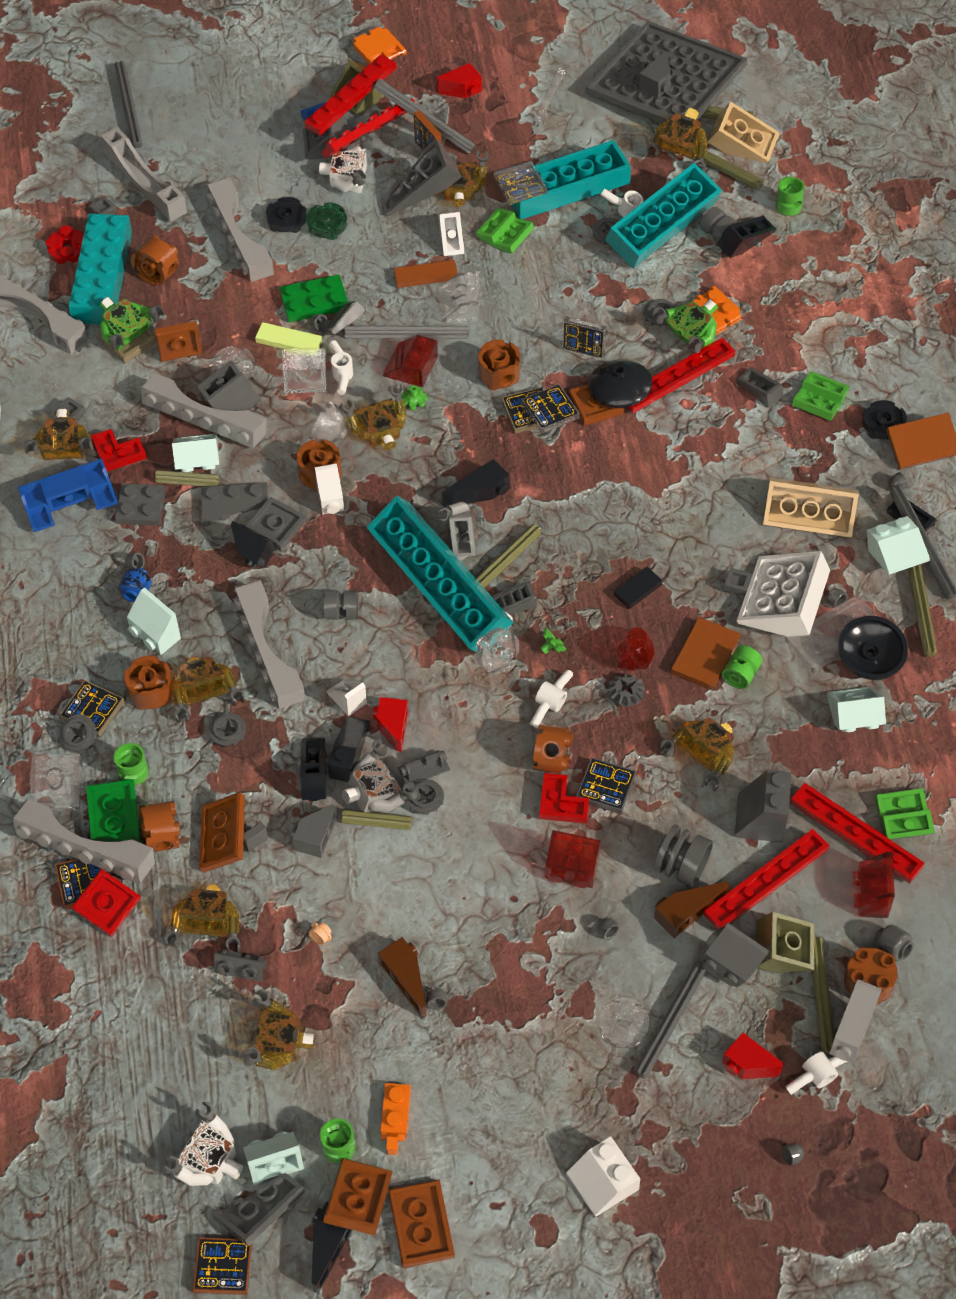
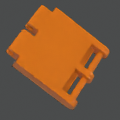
[353,26,406,65]
[682,285,742,336]

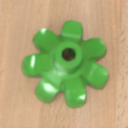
[401,385,428,410]
[540,627,566,654]

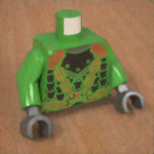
[100,297,164,351]
[652,299,718,353]

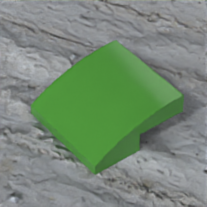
[476,208,534,254]
[792,371,850,421]
[875,788,935,840]

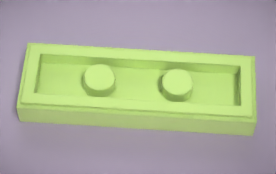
[255,322,322,356]

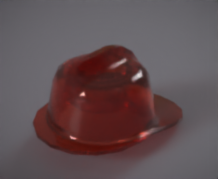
[617,627,655,671]

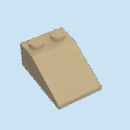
[707,101,779,163]

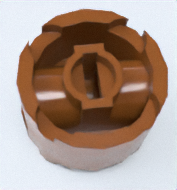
[131,235,179,286]
[478,339,520,391]
[297,439,342,492]
[124,656,174,710]
[533,723,574,774]
[139,801,180,852]
[844,948,898,1005]

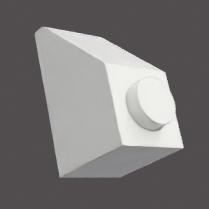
[437,212,464,256]
[315,464,344,515]

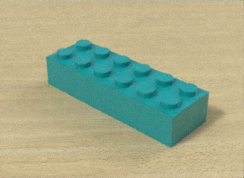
[511,140,631,219]
[605,163,723,269]
[69,214,132,325]

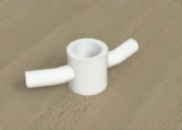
[600,189,643,217]
[329,340,353,395]
[529,670,573,728]
[785,1052,847,1095]

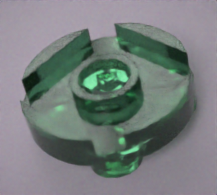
[307,202,348,240]

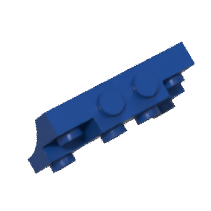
[18,458,118,532]

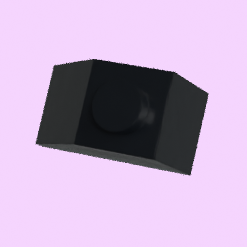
[231,521,277,568]

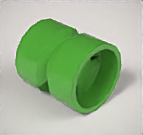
[776,177,805,216]
[721,645,763,689]
[114,743,149,785]
[320,1118,356,1164]

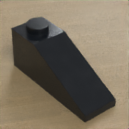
[717,215,777,258]
[442,459,510,508]
[328,717,370,782]
[300,738,326,801]
[312,1201,352,1294]

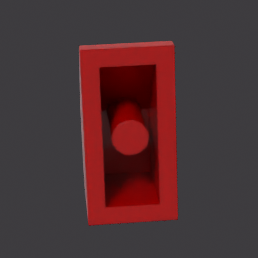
[436,63,482,98]
[373,697,408,752]
[722,1032,784,1079]

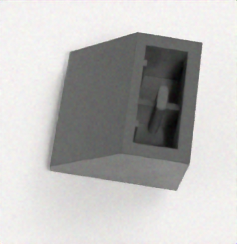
[197,360,262,411]

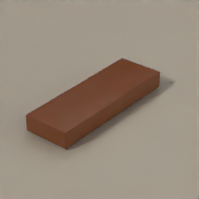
[394,260,458,288]

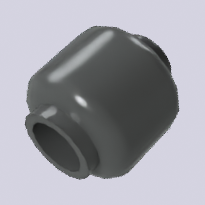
[875,924,914,962]

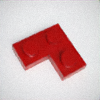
[91,429,147,472]
[539,773,589,824]

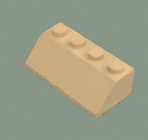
[763,477,859,538]

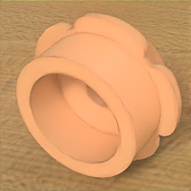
[308,922,332,945]

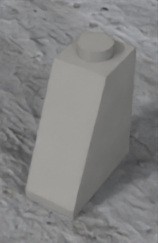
[829,980,882,1064]

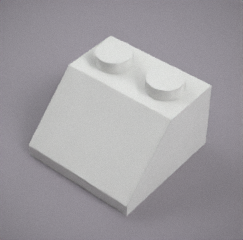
[566,1136,640,1217]

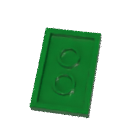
[279,274,348,323]
[86,779,141,843]

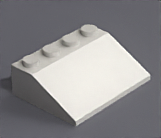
[737,551,830,637]

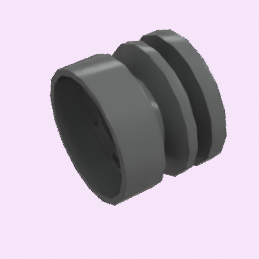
[654,824,713,888]

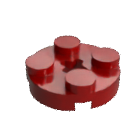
[46,226,84,264]

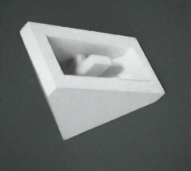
[326,678,367,716]

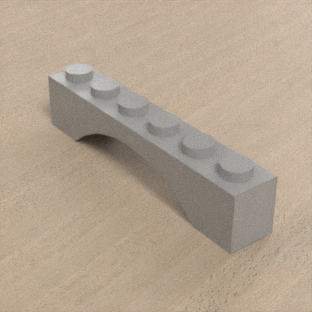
[101,127,187,222]
[206,177,274,282]
[0,273,87,354]
[141,373,267,448]
[233,580,305,709]
[13,799,155,884]

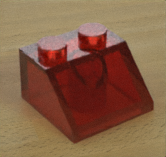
[383,335,438,388]
[545,830,601,888]
[853,852,895,918]

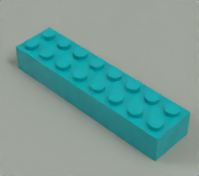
[366,495,514,655]

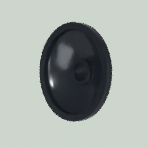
[588,359,652,408]
[838,616,908,680]

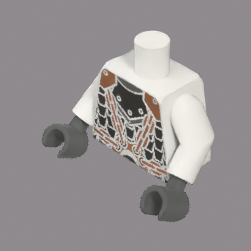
[319,133,373,193]
[161,1102,243,1186]

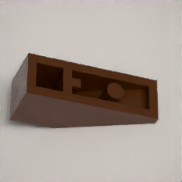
[654,881,730,938]
[378,937,426,1019]

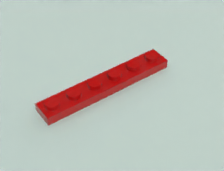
[304,54,396,136]
[321,98,416,159]
[627,337,735,414]
[790,783,925,884]
[703,829,829,930]

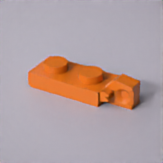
[380,1083,411,1155]

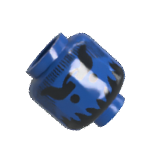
[119,568,152,602]

